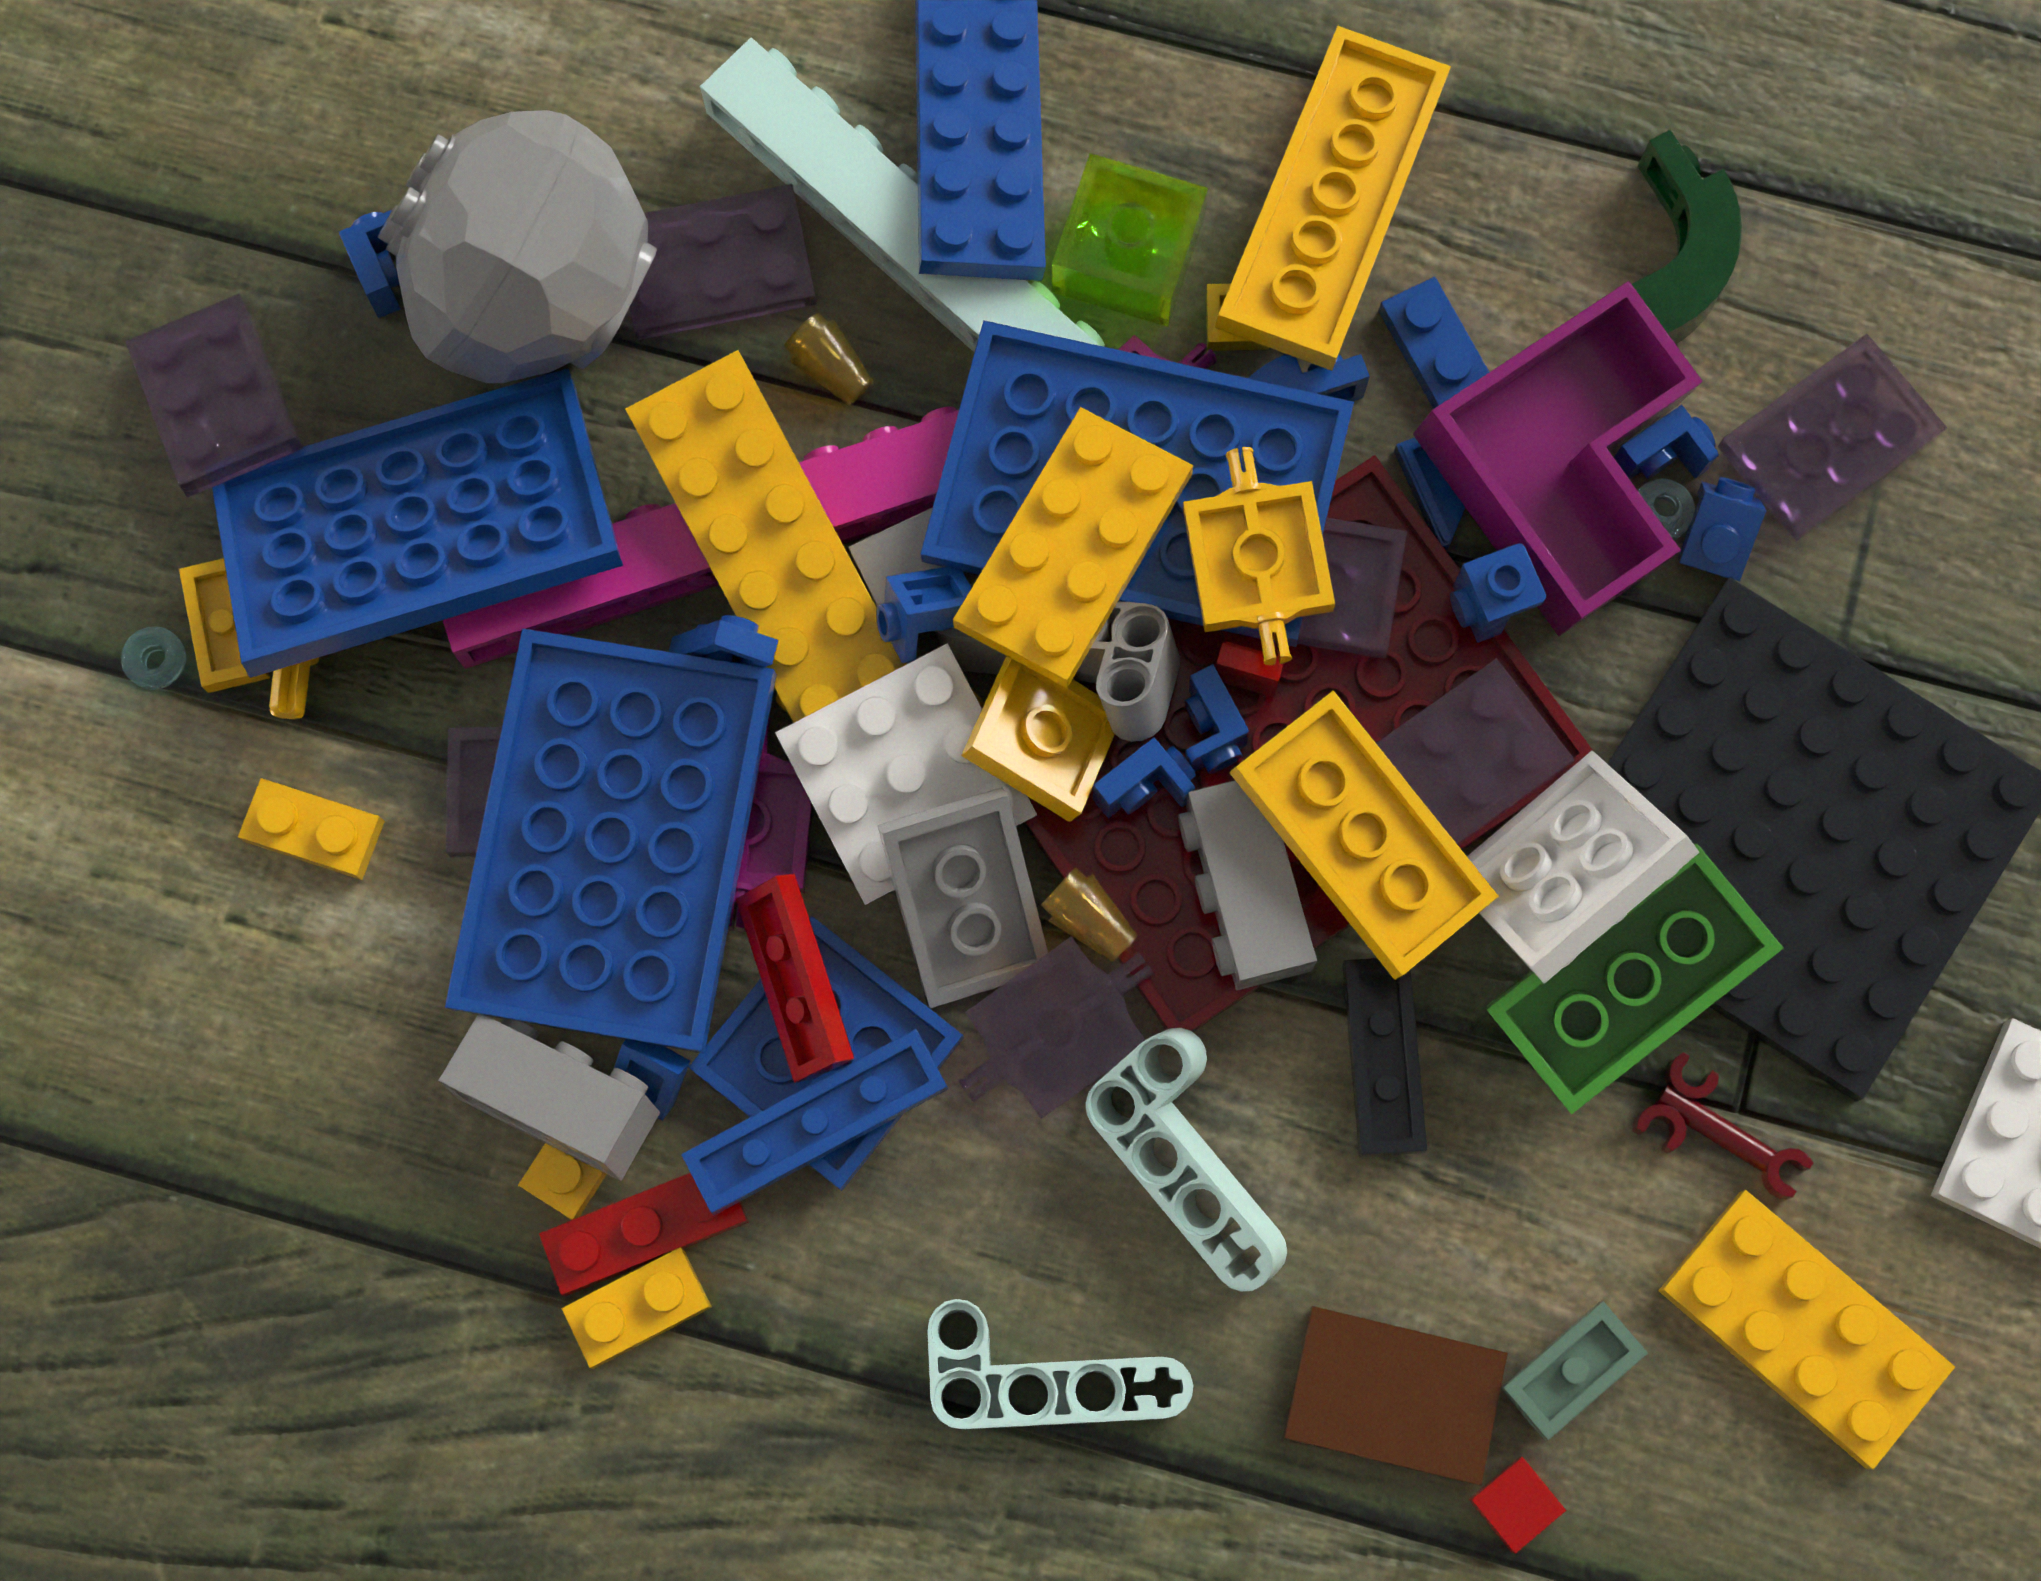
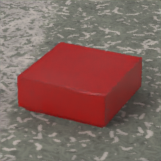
[1215,641,1284,697]
[1469,1457,1567,1554]

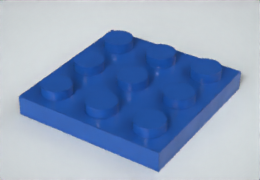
[688,916,964,1191]

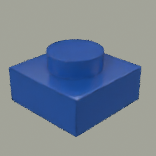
[614,1039,690,1121]

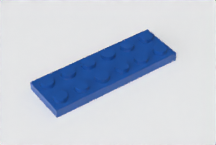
[915,0,1046,281]

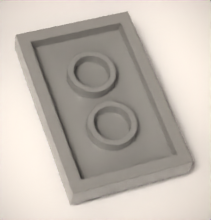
[877,787,1052,1008]

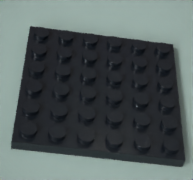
[1607,577,2041,1102]

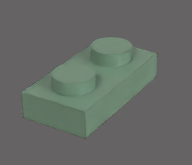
[1501,1301,1648,1441]

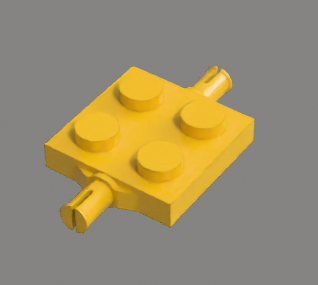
[1183,447,1335,665]

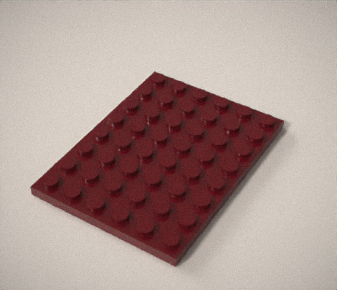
[1023,455,1593,1032]

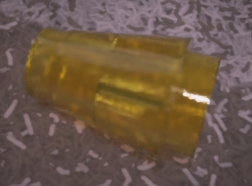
[784,313,874,406]
[1041,867,1138,963]

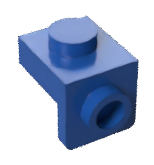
[1678,477,1766,582]
[1450,543,1546,643]

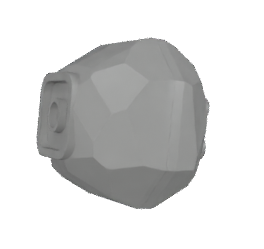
[378,110,657,383]

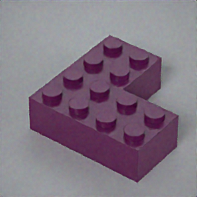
[1413,281,1703,637]

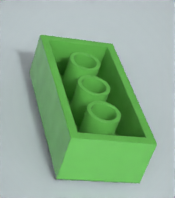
[1486,843,1784,1115]

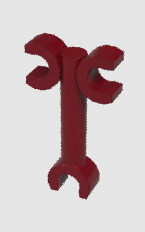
[1632,1052,1814,1200]

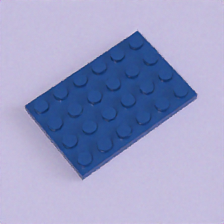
[920,320,1354,647]
[210,368,623,678]
[445,628,777,1053]

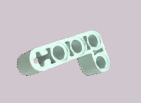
[1086,1028,1287,1292]
[928,1299,1193,1430]

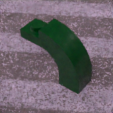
[1632,129,1742,344]

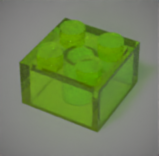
[1052,153,1208,327]

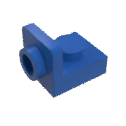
[339,210,401,318]
[1614,405,1719,479]
[876,567,972,663]
[1184,664,1250,774]
[1092,738,1196,818]

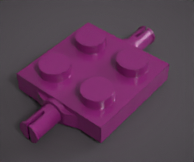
[728,717,814,932]

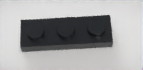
[1342,958,1427,1157]

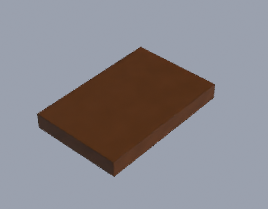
[1283,1306,1508,1486]

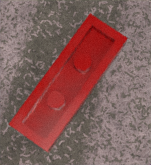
[736,874,855,1083]
[539,1173,749,1297]

